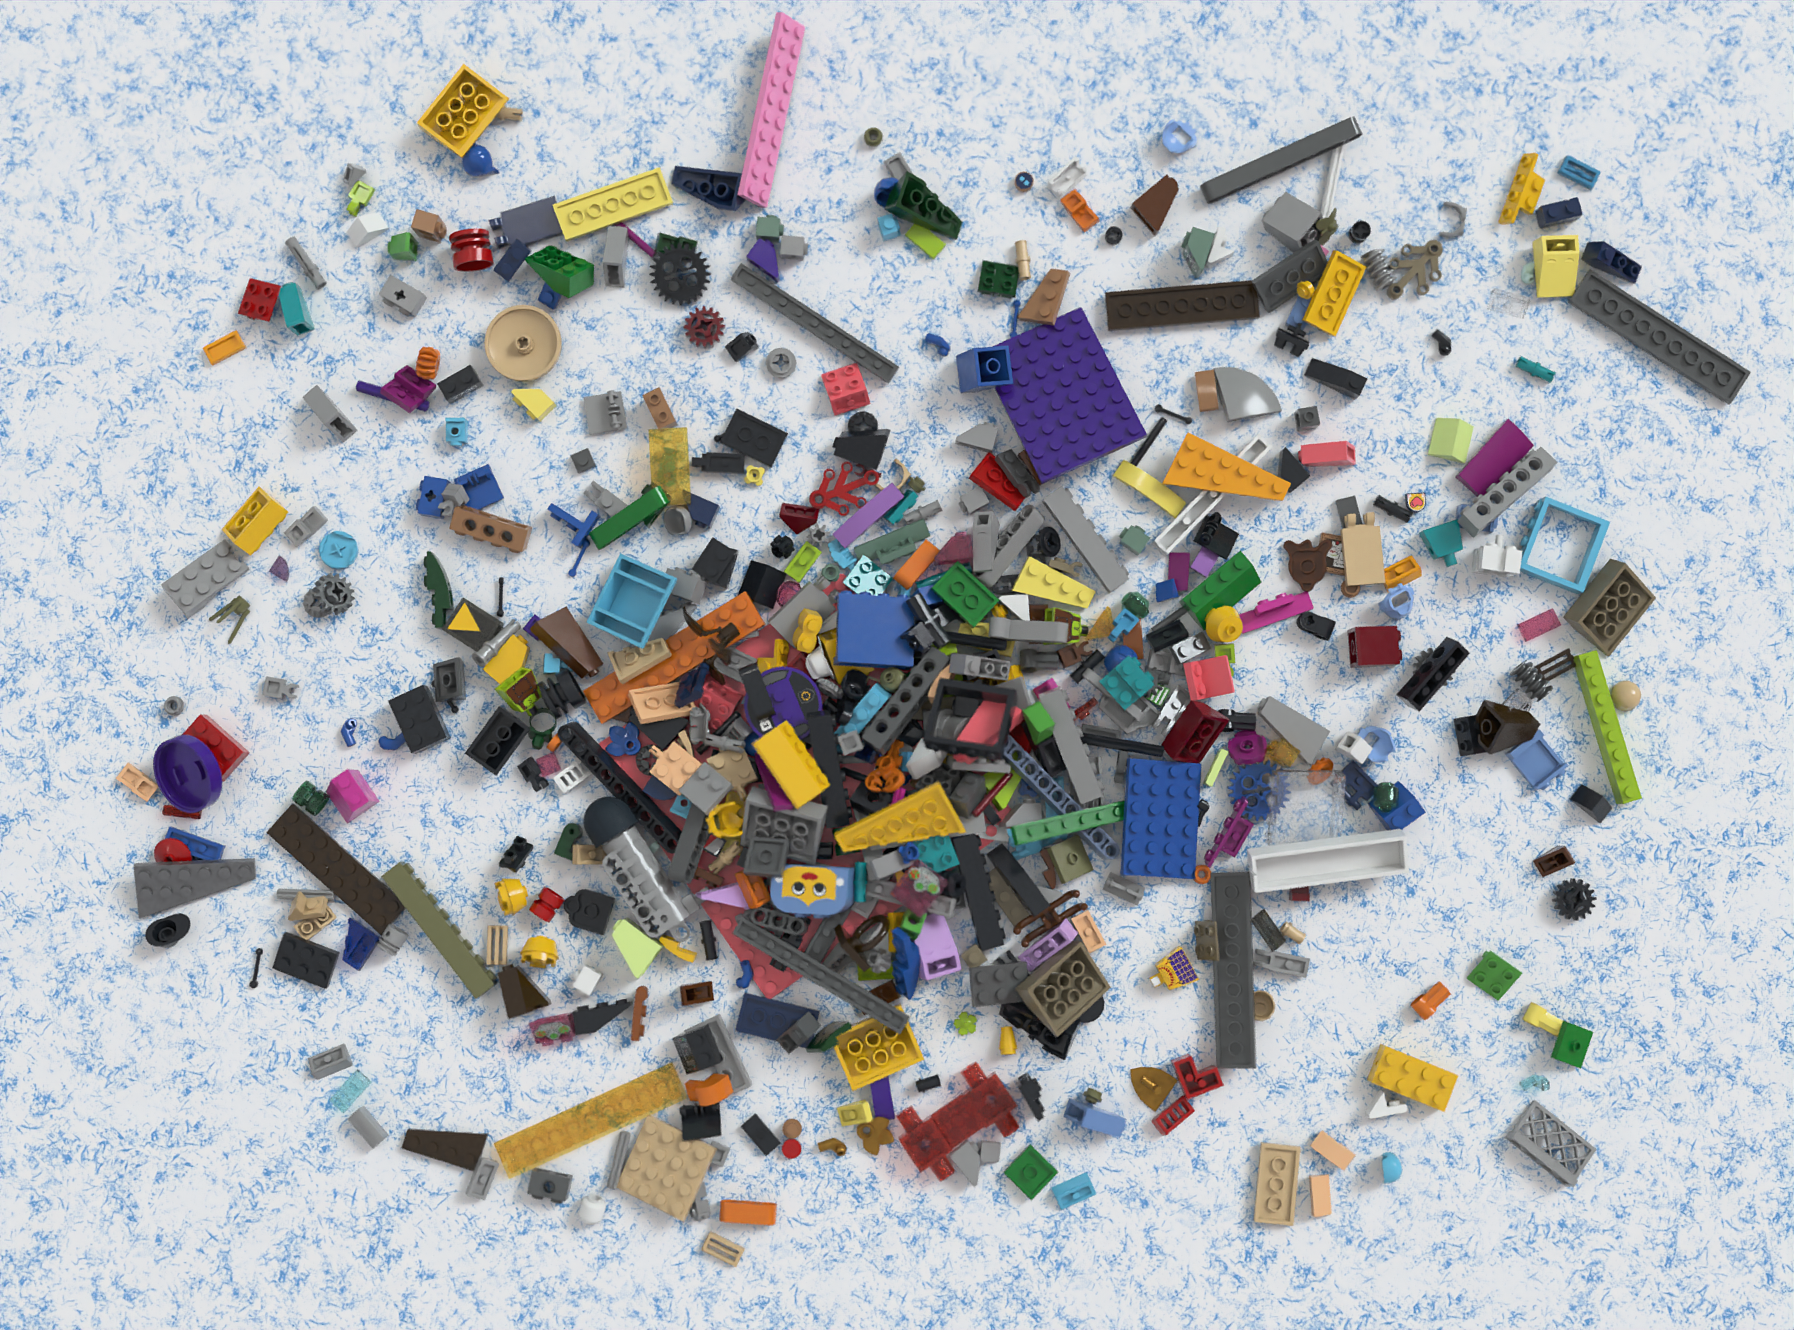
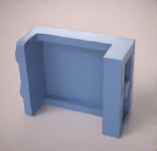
[1505,729,1569,790]

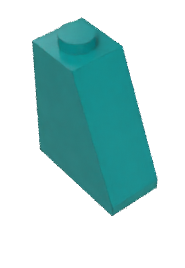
[279,282,315,336]

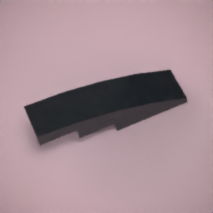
[986,843,1050,917]

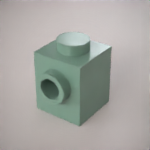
[756,215,784,242]
[1119,525,1150,556]

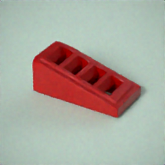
[1151,1095,1195,1136]

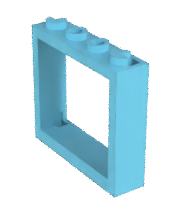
[1520,497,1610,595]

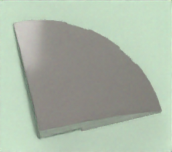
[1213,367,1282,422]

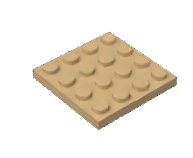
[617,1115,717,1221]

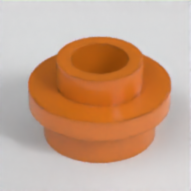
[1193,865,1211,884]

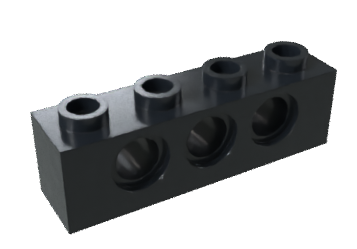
[1396,637,1470,712]

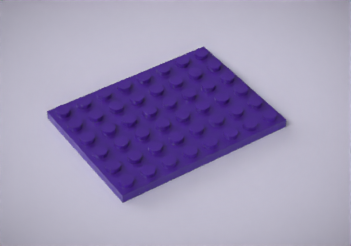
[992,307,1147,484]

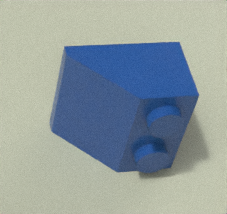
[1367,781,1426,831]

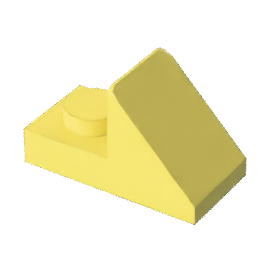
[837,1099,873,1126]

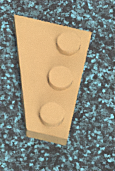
[607,638,672,684]

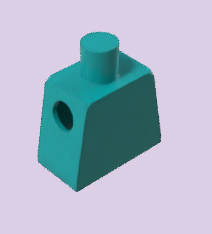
[1419,519,1463,567]

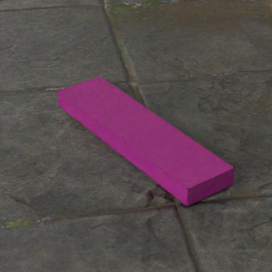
[754,753,794,811]

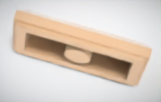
[1309,1174,1332,1217]

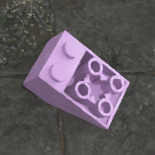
[909,913,961,980]

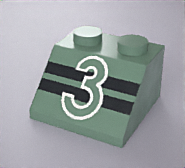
[1181,227,1215,279]

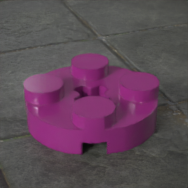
[1228,730,1267,765]

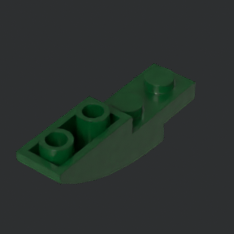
[424,551,454,629]

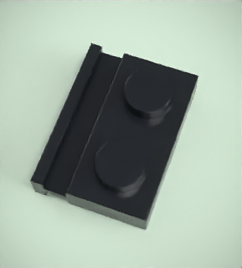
[692,537,736,585]

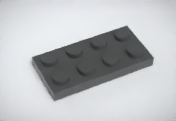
[1252,239,1328,313]

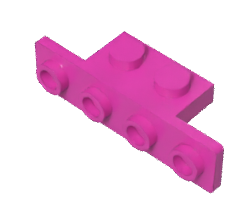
[1239,592,1314,634]

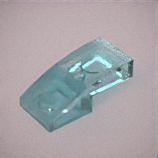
[329,1069,372,1114]

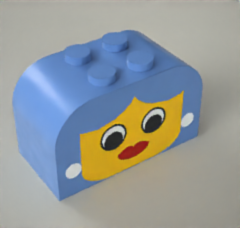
[771,864,855,918]

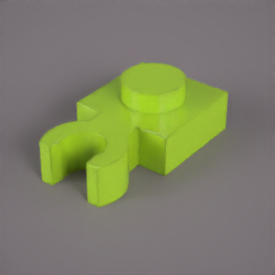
[1214,643,1235,677]

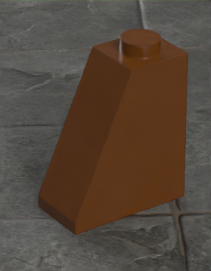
[1131,175,1179,236]

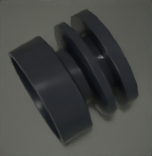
[538,668,587,719]

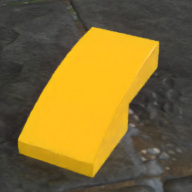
[659,934,697,963]

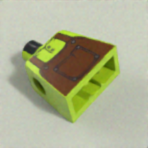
[1043,607,1088,645]
[495,667,541,716]

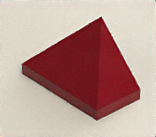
[779,503,820,535]

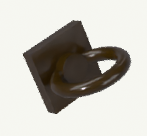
[834,915,890,972]

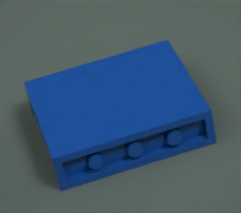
[833,591,914,670]

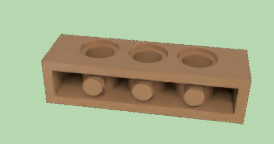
[449,504,532,553]

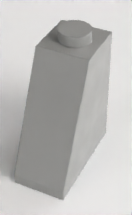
[603,226,629,287]
[302,385,357,442]

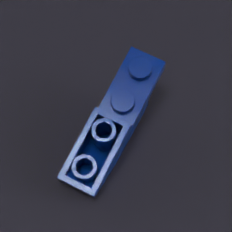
[892,927,920,1000]

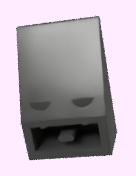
[915,763,987,819]

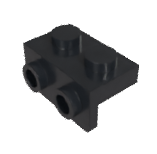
[1454,715,1486,756]

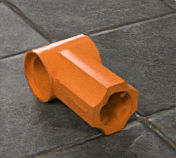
[1410,981,1451,1020]

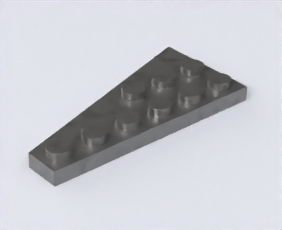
[133,858,256,919]

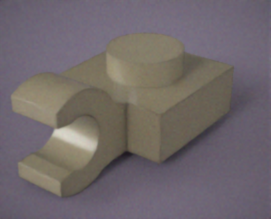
[1048,557,1083,577]

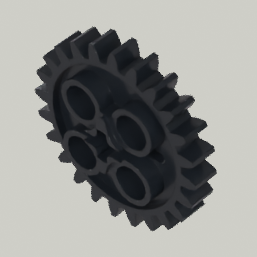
[649,243,711,305]

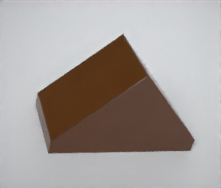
[1533,845,1576,877]
[680,981,714,1006]

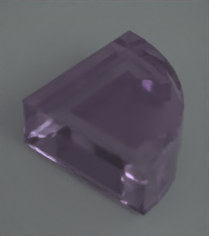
[269,555,289,582]

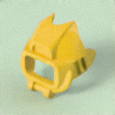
[705,801,744,838]

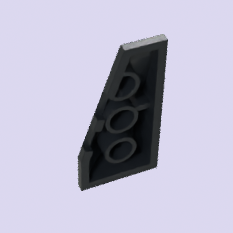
[999,1002,1081,1060]

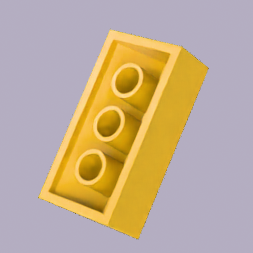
[752,720,830,809]

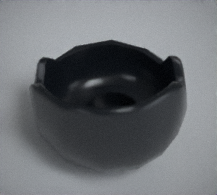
[841,669,870,700]

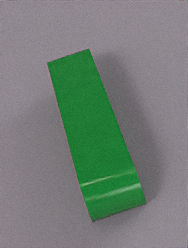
[589,486,670,550]

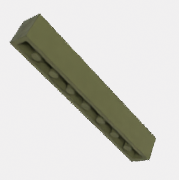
[381,862,497,999]

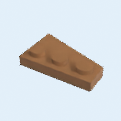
[1018,269,1070,325]

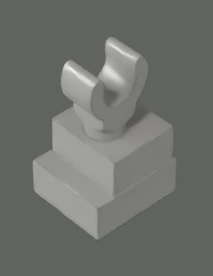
[438,483,470,516]

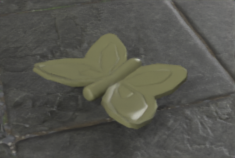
[1316,208,1338,245]

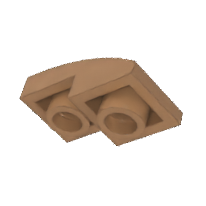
[1195,369,1219,412]

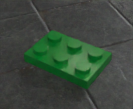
[931,561,999,628]

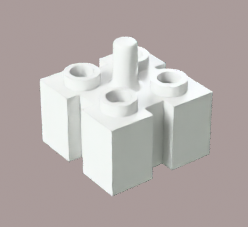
[1471,535,1522,578]

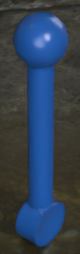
[1010,300,1021,338]
[568,540,590,577]

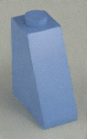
[1063,1098,1126,1138]

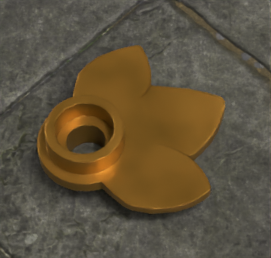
[857,1117,894,1155]

